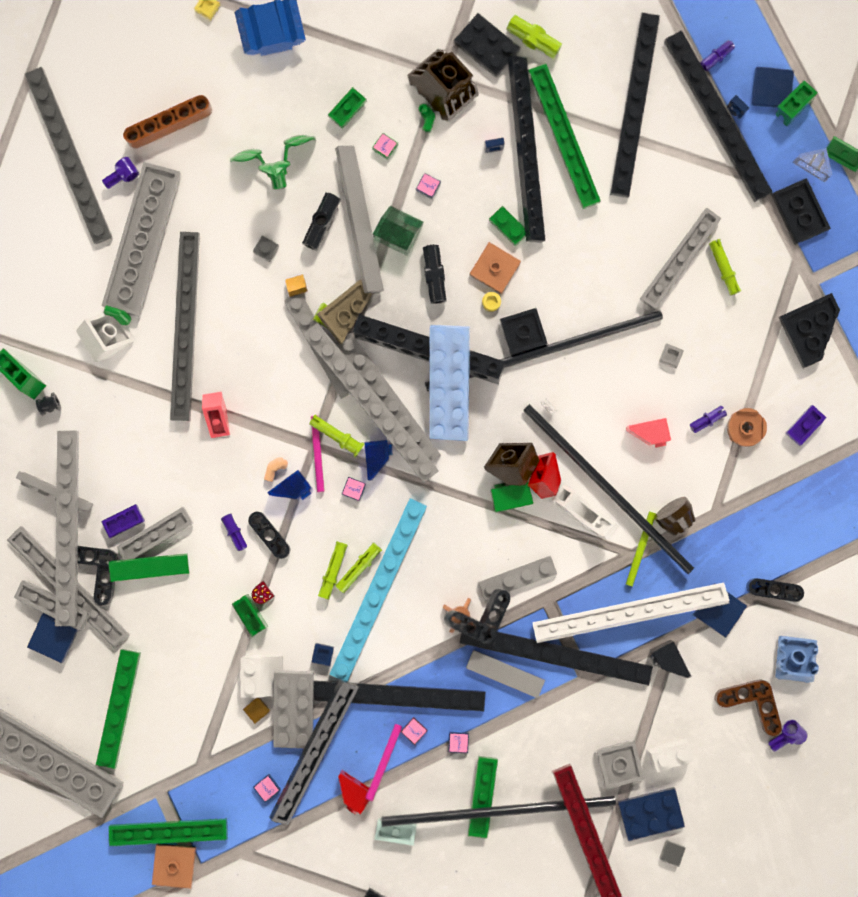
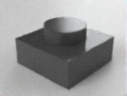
[253,235,279,262]

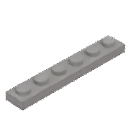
[639,207,722,310]
[284,294,351,399]

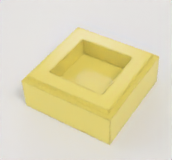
[194,0,220,20]

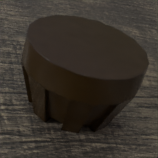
[654,497,696,536]

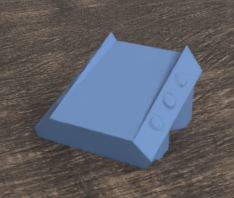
[775,636,819,683]

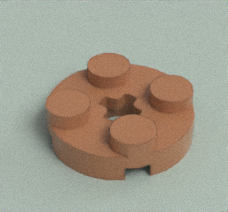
[727,408,767,447]

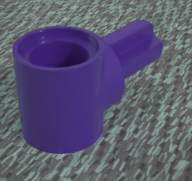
[102,157,140,189]
[769,720,808,751]

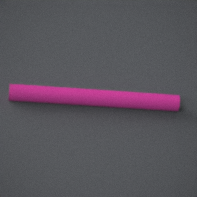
[311,416,325,492]
[365,724,402,801]

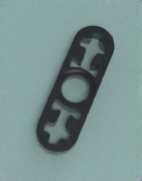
[248,511,291,559]
[746,578,804,602]

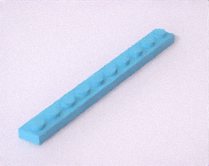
[329,498,427,681]

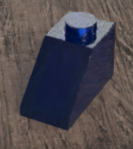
[364,440,393,481]
[267,469,314,500]

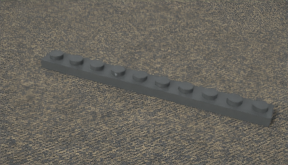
[24,66,113,245]
[170,232,200,421]

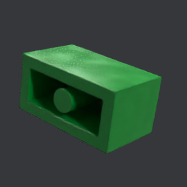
[490,481,534,512]

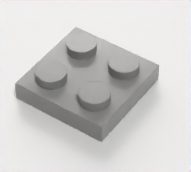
[596,740,645,789]

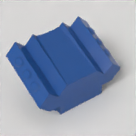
[234,0,306,57]

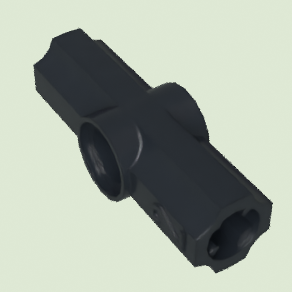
[302,192,341,251]
[423,244,447,304]

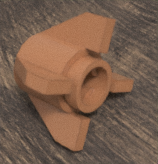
[442,598,473,633]

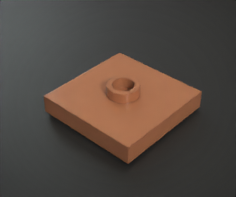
[469,242,521,294]
[152,844,196,888]

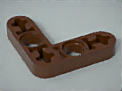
[714,679,782,736]

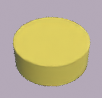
[482,292,501,312]

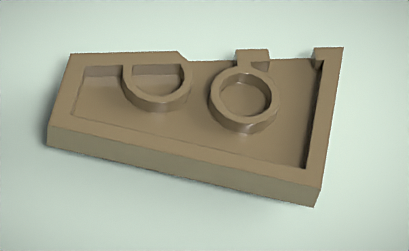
[317,279,372,344]

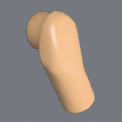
[264,457,288,482]

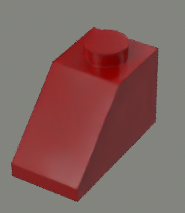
[528,452,562,499]
[338,770,370,815]

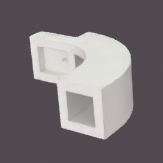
[553,484,620,541]

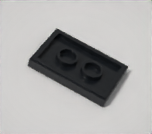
[771,178,831,245]

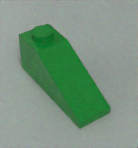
[0,348,47,400]

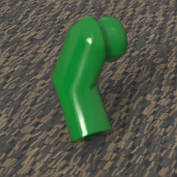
[418,103,436,133]
[104,305,131,326]

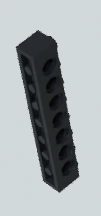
[353,314,505,385]

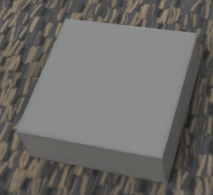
[658,343,684,368]

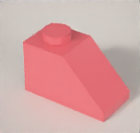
[202,392,230,438]
[626,418,671,448]

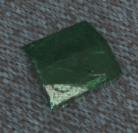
[373,206,424,256]

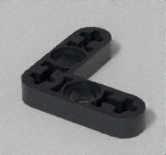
[78,546,118,605]
[444,589,511,644]

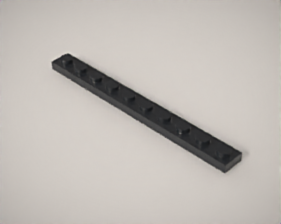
[610,12,660,198]
[664,30,773,203]
[508,55,546,243]
[459,625,653,686]
[314,680,486,711]

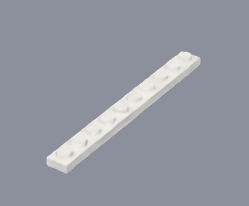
[533,583,729,643]

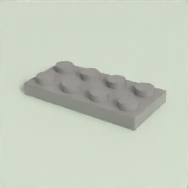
[274,670,314,748]

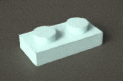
[375,818,417,846]

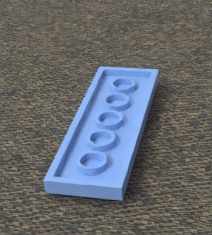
[430,325,470,441]

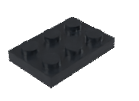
[454,13,521,78]

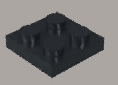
[500,308,548,356]

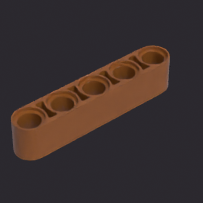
[123,95,212,149]

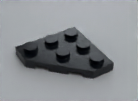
[778,293,840,369]

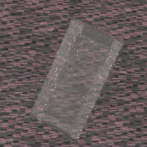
[793,148,832,182]

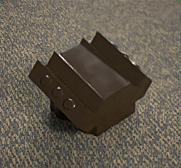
[407,49,479,121]

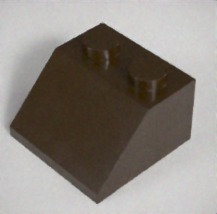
[484,443,540,486]

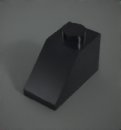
[649,640,692,678]

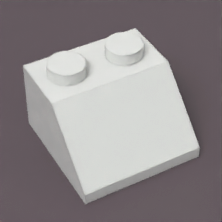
[75,313,134,362]
[241,655,283,698]

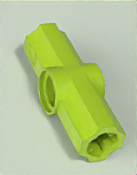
[506,15,562,59]

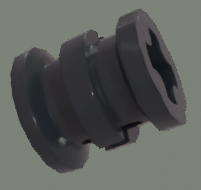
[36,392,61,416]

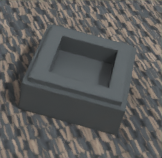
[660,840,686,867]

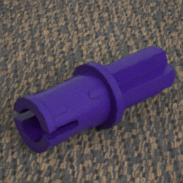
[700,40,735,72]
[689,405,727,433]
[221,513,247,551]

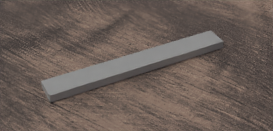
[335,146,384,293]
[7,526,129,648]

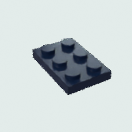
[618,787,685,841]

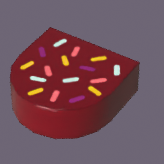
[251,581,275,604]

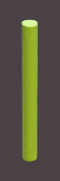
[626,511,656,587]

